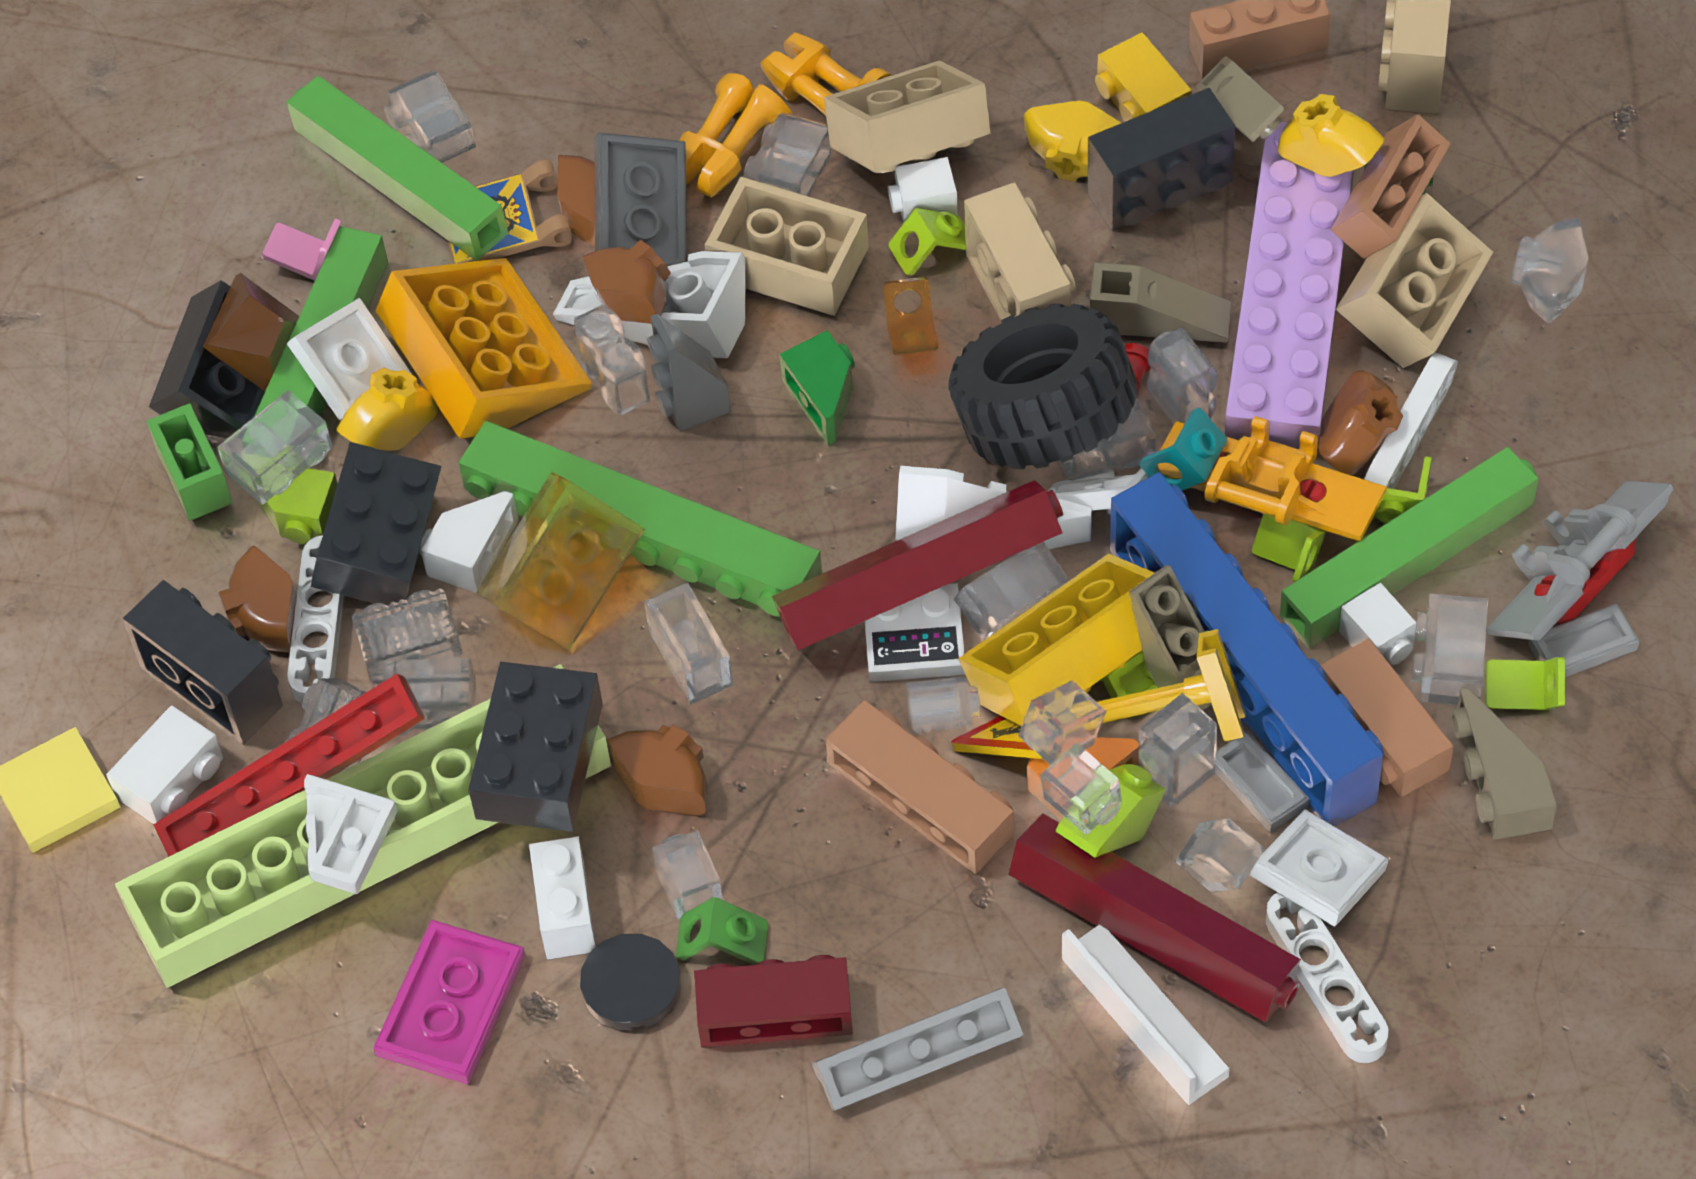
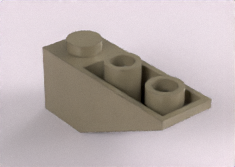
[1194,56,1285,142]
[1090,262,1232,343]
[1129,565,1212,715]
[1451,687,1557,840]

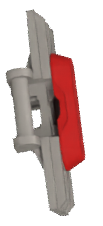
[1485,481,1674,640]

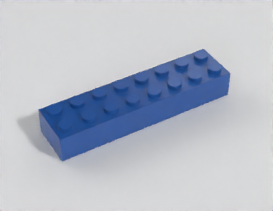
[1110,472,1384,827]

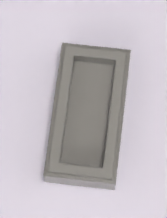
[1528,603,1639,682]
[1208,731,1309,833]

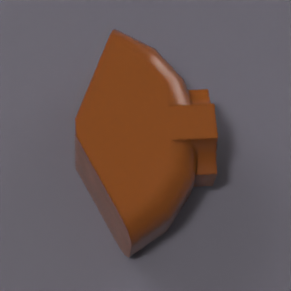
[557,155,595,248]
[583,240,671,324]
[1318,370,1404,476]
[218,545,297,653]
[606,724,708,816]

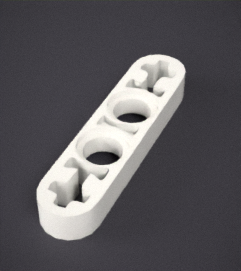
[1364,352,1458,489]
[287,535,344,705]
[1266,892,1389,1063]

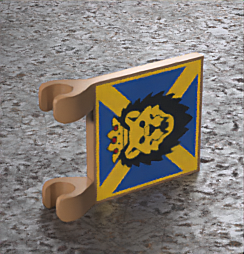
[447,159,573,264]

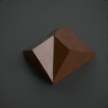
[203,273,299,392]

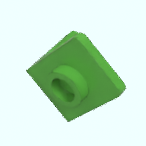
[676,896,768,965]

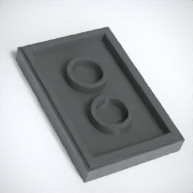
[594,132,687,266]

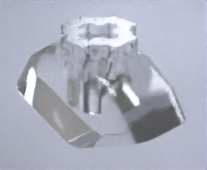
[1511,218,1588,323]

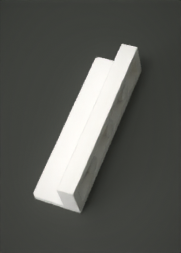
[1062,925,1229,1106]

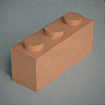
[1189,0,1331,79]
[1330,114,1451,259]
[1320,638,1454,797]

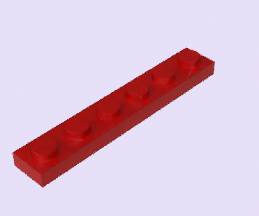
[153,674,426,857]

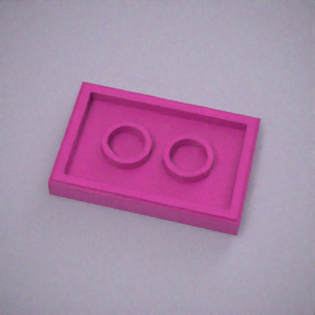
[373,919,526,1085]

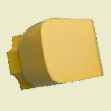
[1277,94,1385,177]
[1024,100,1121,182]
[336,367,438,451]

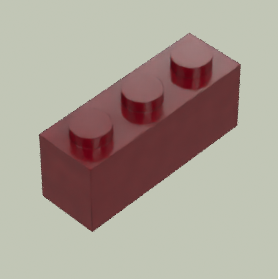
[694,955,853,1048]

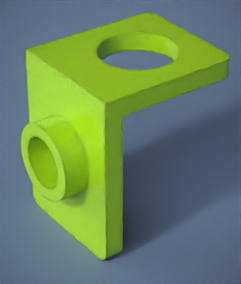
[889,208,966,275]
[1373,456,1432,523]
[1252,514,1326,582]
[1485,657,1565,710]

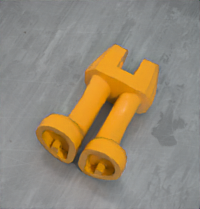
[760,32,892,116]
[679,73,792,198]

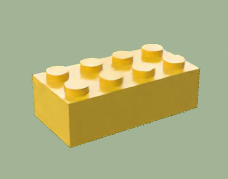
[958,553,1154,730]

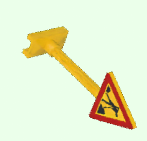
[951,629,1245,759]

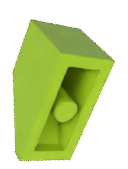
[243,458,338,544]
[1056,764,1166,857]

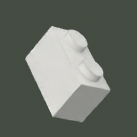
[106,705,223,824]
[529,836,596,960]

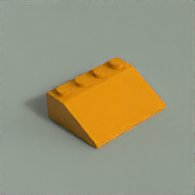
[375,258,592,439]

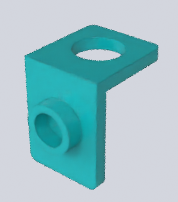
[1139,408,1227,490]

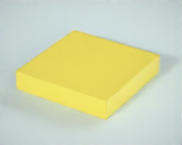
[0,727,121,853]

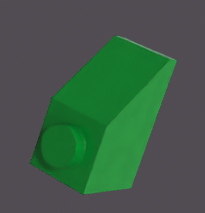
[779,330,855,445]

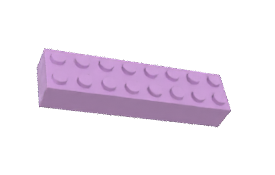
[1224,122,1354,456]

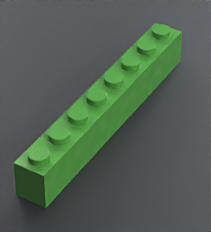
[458,420,822,616]

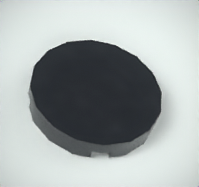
[580,934,681,1031]

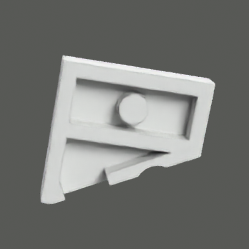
[1048,468,1149,514]
[304,774,398,895]

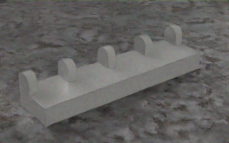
[812,987,1023,1110]

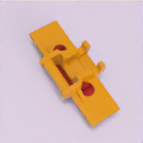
[1158,416,1387,542]

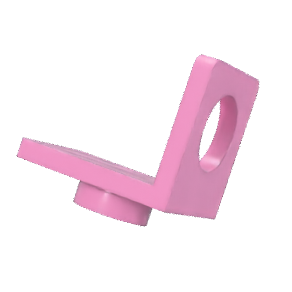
[262,218,341,280]

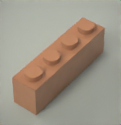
[825,700,1015,875]

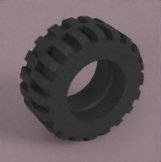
[948,304,1138,469]

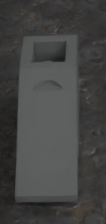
[647,314,731,432]

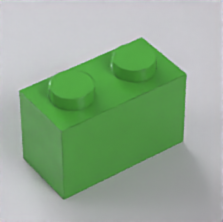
[146,403,232,521]

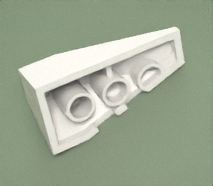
[553,251,745,358]
[895,466,1092,557]

